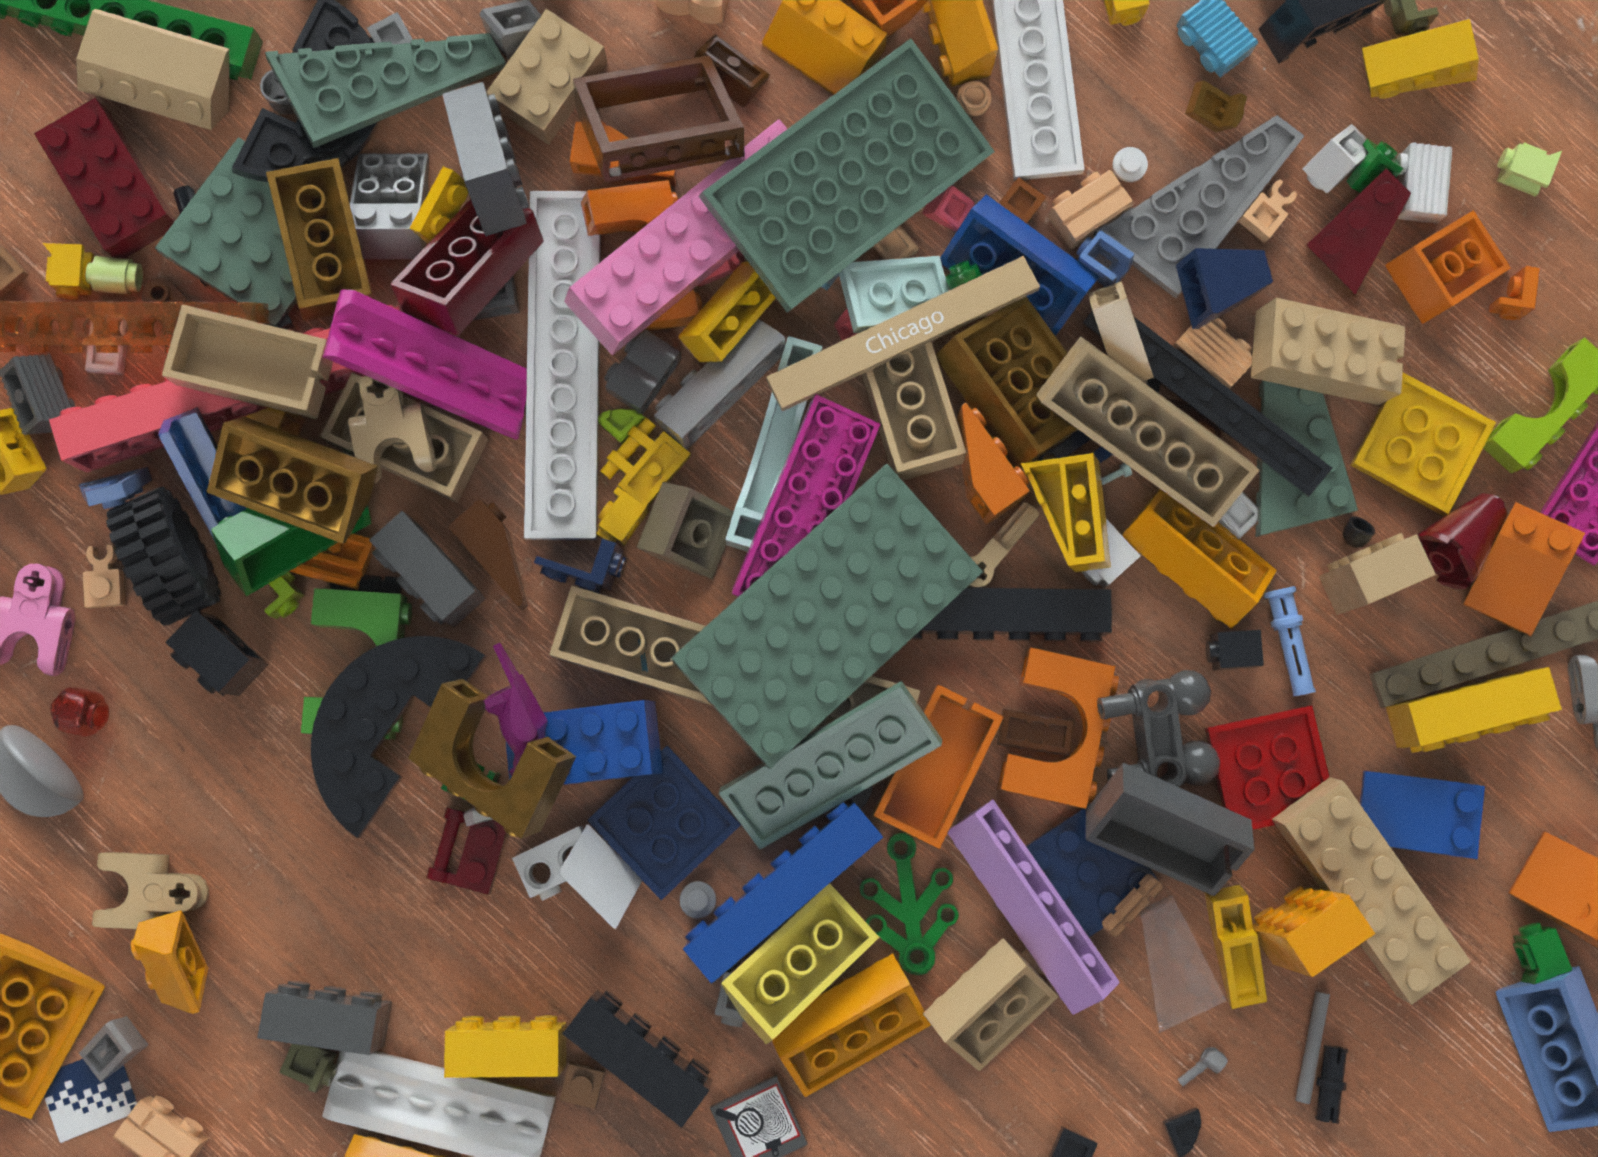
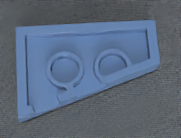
[79,467,152,509]

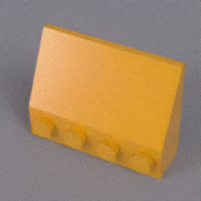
[0,933,105,1119]

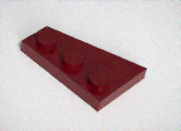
[1306,168,1411,295]

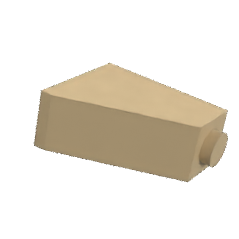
[1088,281,1154,384]

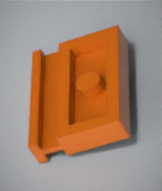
[289,534,376,590]

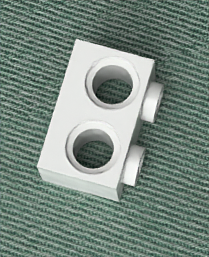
[512,826,584,901]

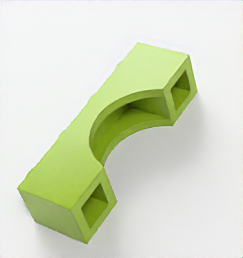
[1483,337,1598,474]

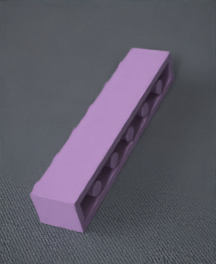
[948,799,1120,1015]

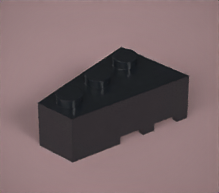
[1258,0,1386,64]

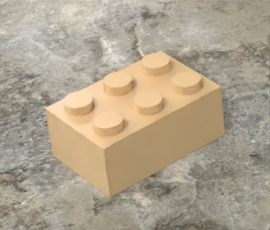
[487,9,608,145]
[1319,532,1436,615]

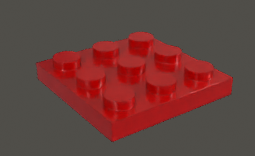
[1204,705,1330,830]

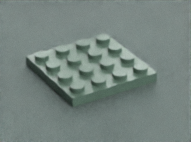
[155,137,297,327]

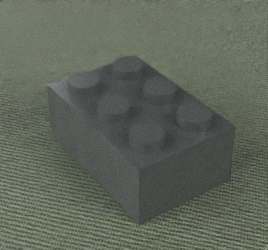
[369,511,486,627]
[257,981,392,1055]

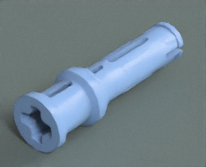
[1263,586,1316,697]

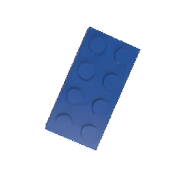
[506,700,663,785]

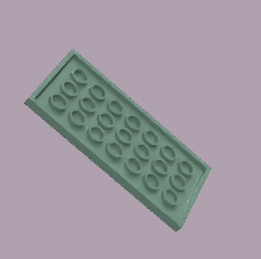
[698,38,995,313]
[670,464,983,769]

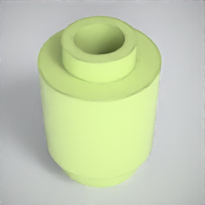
[86,256,143,295]

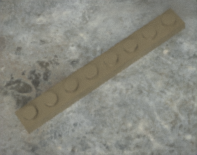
[1369,601,1598,708]

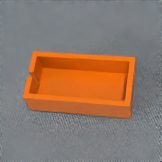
[872,684,1004,849]

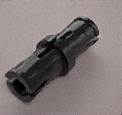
[1315,1045,1348,1124]

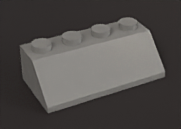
[654,319,785,450]

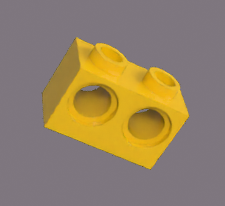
[0,408,47,495]

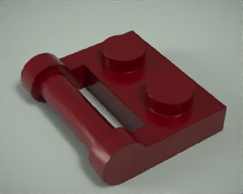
[426,807,508,895]

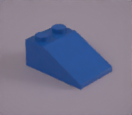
[1360,771,1485,859]

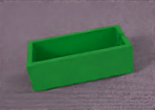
[211,505,372,597]

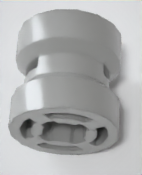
[260,70,294,115]

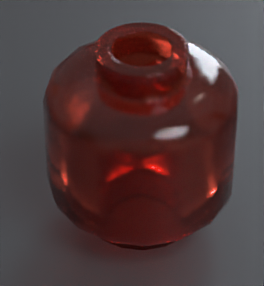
[50,687,109,737]

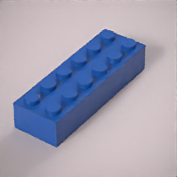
[683,802,883,984]

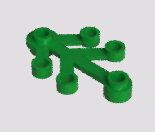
[859,833,959,975]

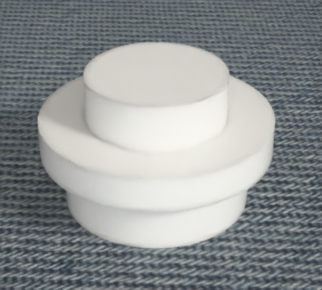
[1112,147,1148,182]

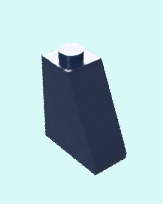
[1176,248,1273,329]

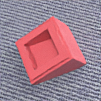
[922,185,975,232]

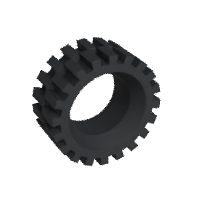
[106,486,221,626]

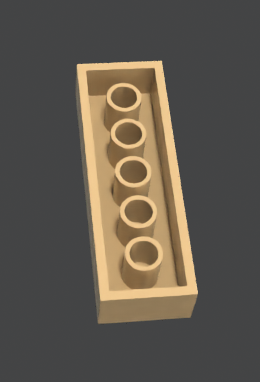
[1036,336,1259,527]
[1272,777,1471,1005]

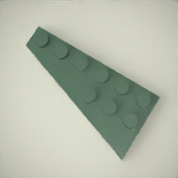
[1255,380,1358,537]

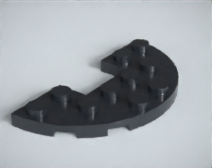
[232,0,379,182]
[311,636,487,838]

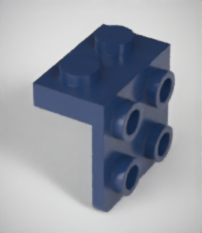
[534,539,627,594]

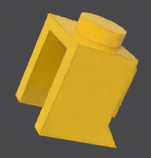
[42,243,94,300]

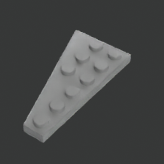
[1093,115,1304,298]

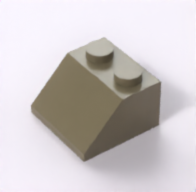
[636,482,734,579]

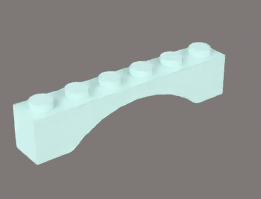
[725,336,822,552]

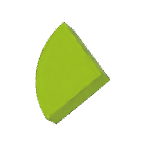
[598,409,645,444]

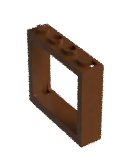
[573,55,745,183]

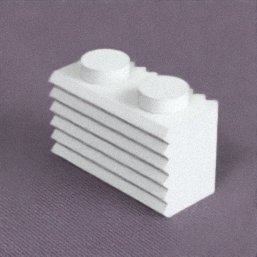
[1396,142,1452,224]

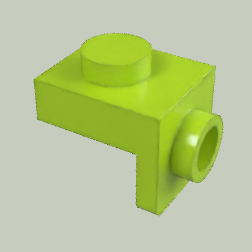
[264,572,304,619]

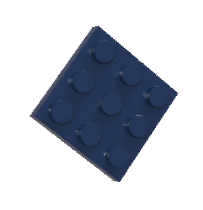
[587,745,741,900]
[1026,803,1159,937]

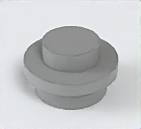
[680,881,716,918]

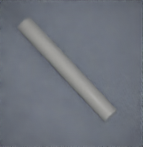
[1295,991,1330,1104]

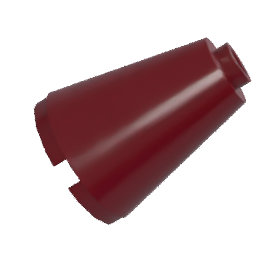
[1417,493,1508,589]

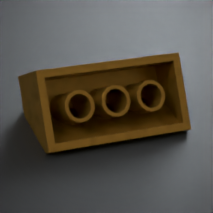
[266,158,372,321]
[207,416,379,544]

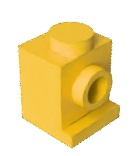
[596,486,649,546]

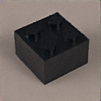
[165,610,268,696]

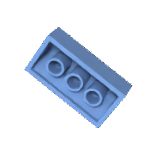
[1495,966,1598,1132]

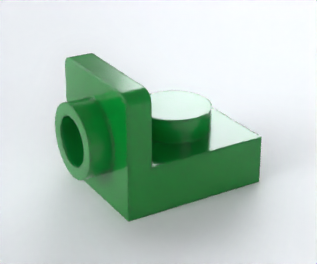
[1346,139,1404,193]

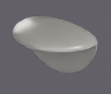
[0,725,84,817]

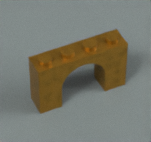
[408,679,577,839]

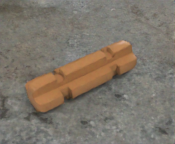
[1102,874,1163,937]

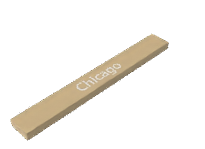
[766,256,1040,412]

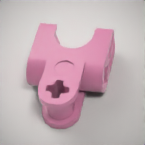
[0,564,75,676]

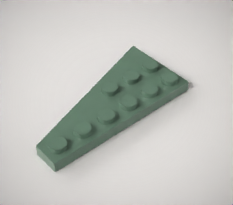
[265,33,506,148]

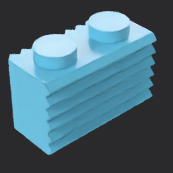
[1176,0,1258,78]

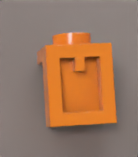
[1489,266,1540,320]

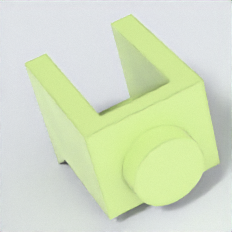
[1497,142,1562,197]

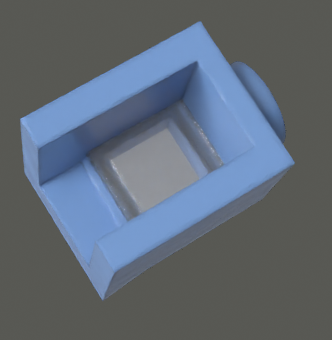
[1076,230,1134,287]

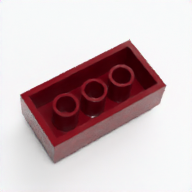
[34,97,175,259]
[390,199,544,336]

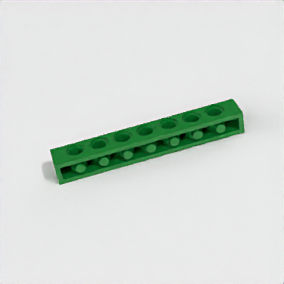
[0,0,263,80]

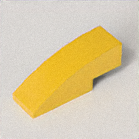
[1204,885,1267,1009]

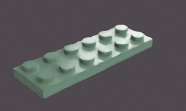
[718,681,943,849]

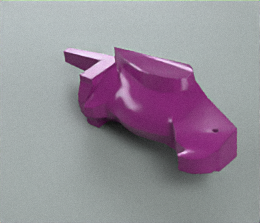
[484,642,548,776]

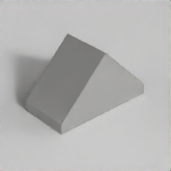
[479,0,541,59]
[79,1016,148,1082]

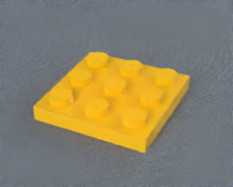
[1350,372,1496,516]

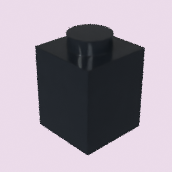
[1205,630,1264,671]

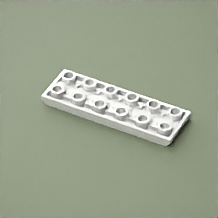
[322,1051,556,1157]

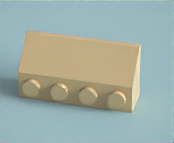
[76,9,229,130]

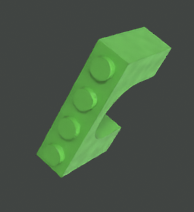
[301,588,412,740]

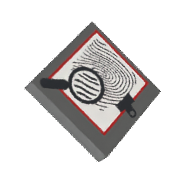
[710,1075,808,1157]

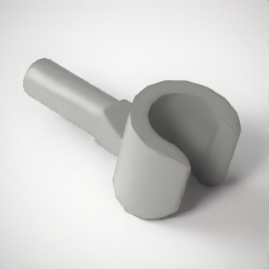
[1177,1047,1228,1086]

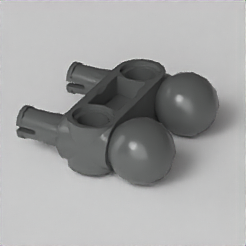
[1097,670,1220,787]

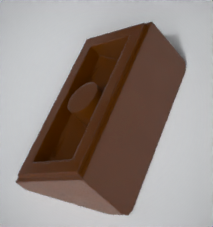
[694,35,770,107]

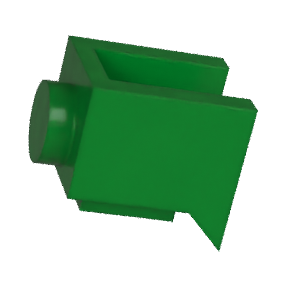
[1513,922,1572,985]

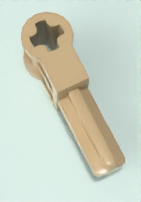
[966,502,1039,588]

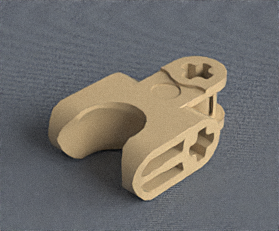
[348,376,437,484]
[92,852,209,929]

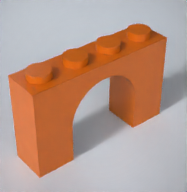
[581,180,702,333]
[997,647,1119,809]

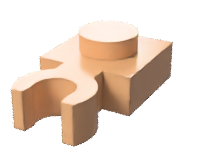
[1238,179,1297,243]
[83,545,125,609]

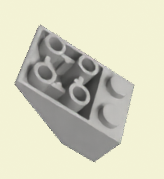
[350,153,429,259]

